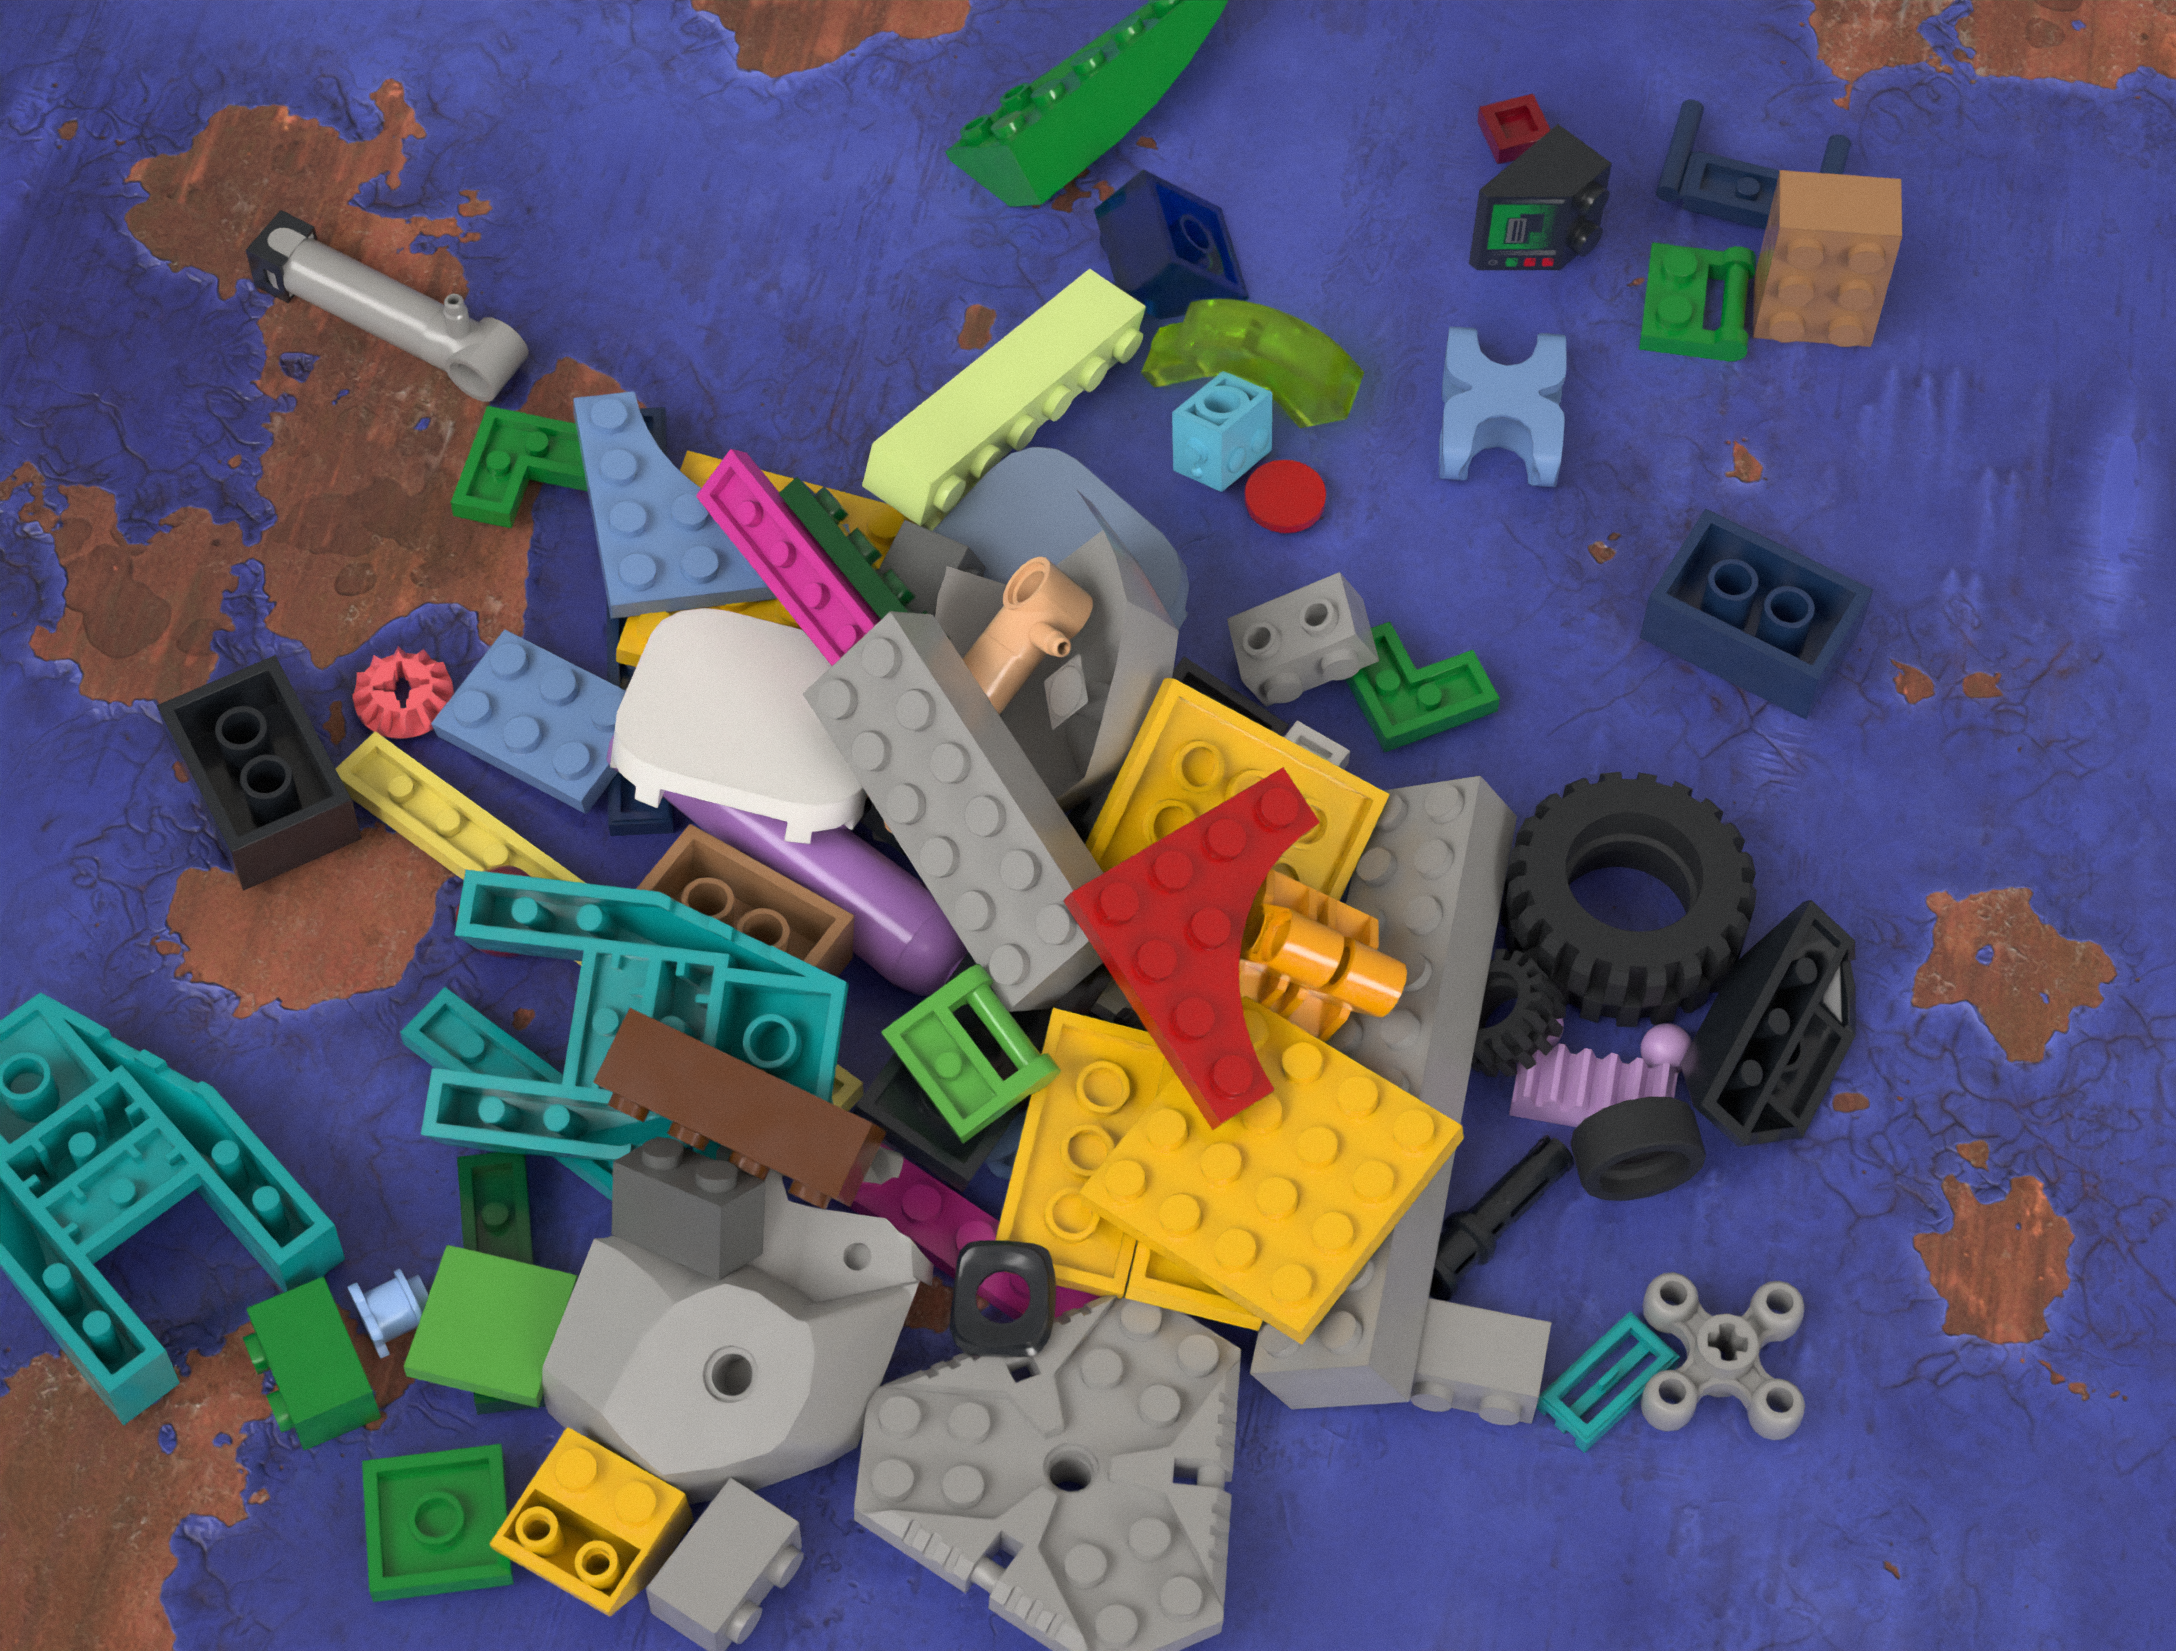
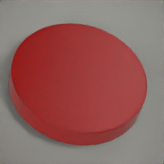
[1245,460,1326,533]

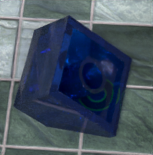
[1094,169,1250,320]

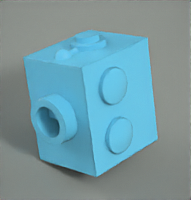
[1172,371,1272,492]

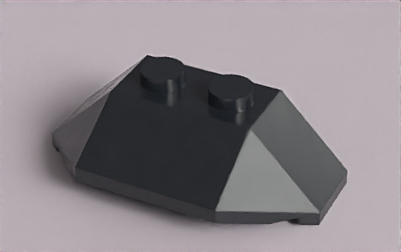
[1680,900,1856,1147]

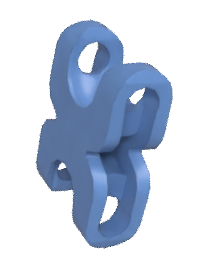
[1439,326,1566,488]

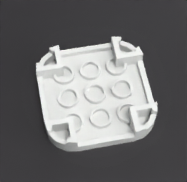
[610,608,867,844]

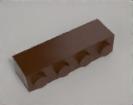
[593,1008,886,1210]

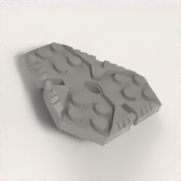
[854,1287,1241,1651]

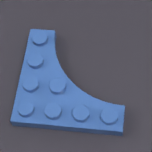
[573,391,850,619]

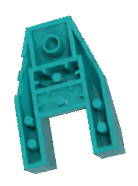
[421,869,849,1161]
[0,992,345,1425]

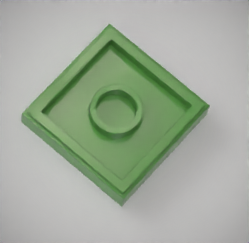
[404,1245,578,1408]

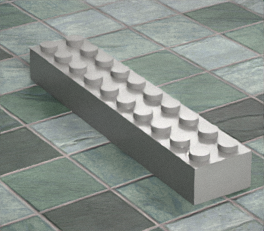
[1250,776,1517,1409]

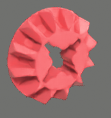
[352,646,454,739]

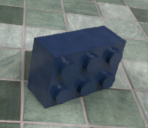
[1640,509,1873,720]

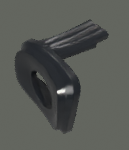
[949,1240,1056,1357]

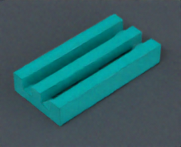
[1536,1311,1680,1453]

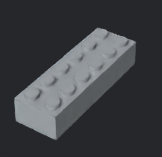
[803,611,1103,1012]

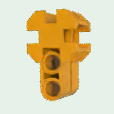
[1239,869,1407,1042]

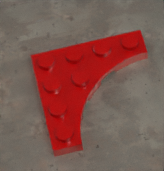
[1063,767,1320,1130]

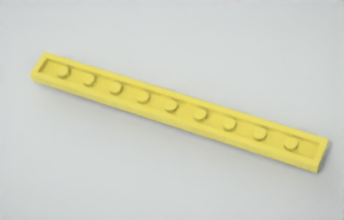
[336,731,863,1111]

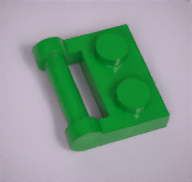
[1639,242,1757,361]

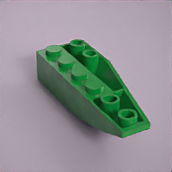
[945,0,1228,207]

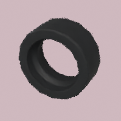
[1570,1096,1706,1201]

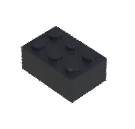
[157,655,362,891]

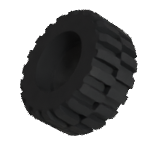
[1501,772,1757,1027]

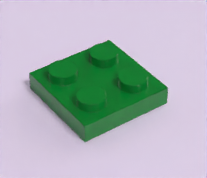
[362,1444,514,1602]

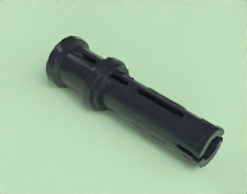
[1429,1135,1574,1301]

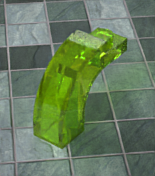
[1141,299,1365,428]

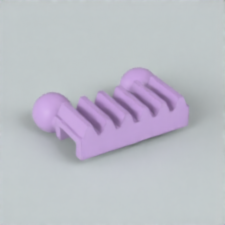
[1509,1018,1692,1127]

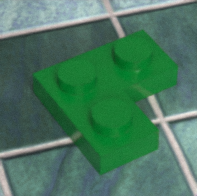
[450,406,588,528]
[1345,621,1500,753]

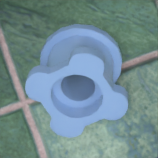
[347,1268,429,1359]

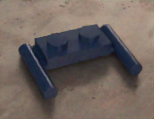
[1656,100,1851,229]

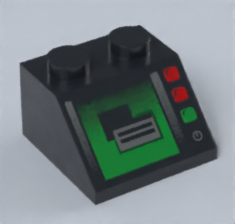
[1469,124,1612,270]

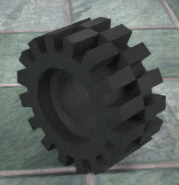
[1471,949,1566,1078]

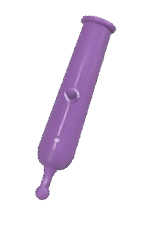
[606,735,968,996]

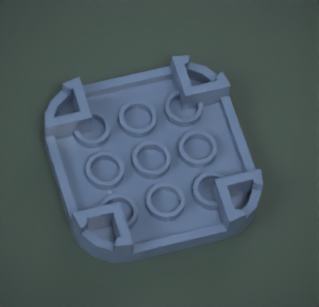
[932,447,1189,630]

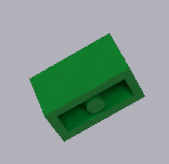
[242,1276,381,1451]

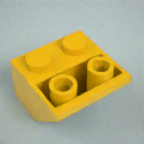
[490,1427,694,1617]

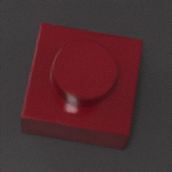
[1477,93,1551,165]

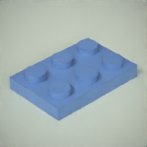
[431,629,626,814]

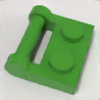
[881,964,1061,1143]

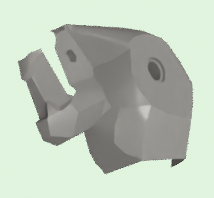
[873,490,1179,843]
[542,1145,934,1504]

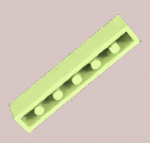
[862,269,1146,526]

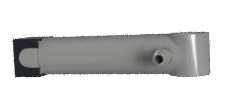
[246,210,529,402]

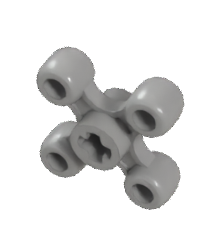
[1641,1272,1805,1440]

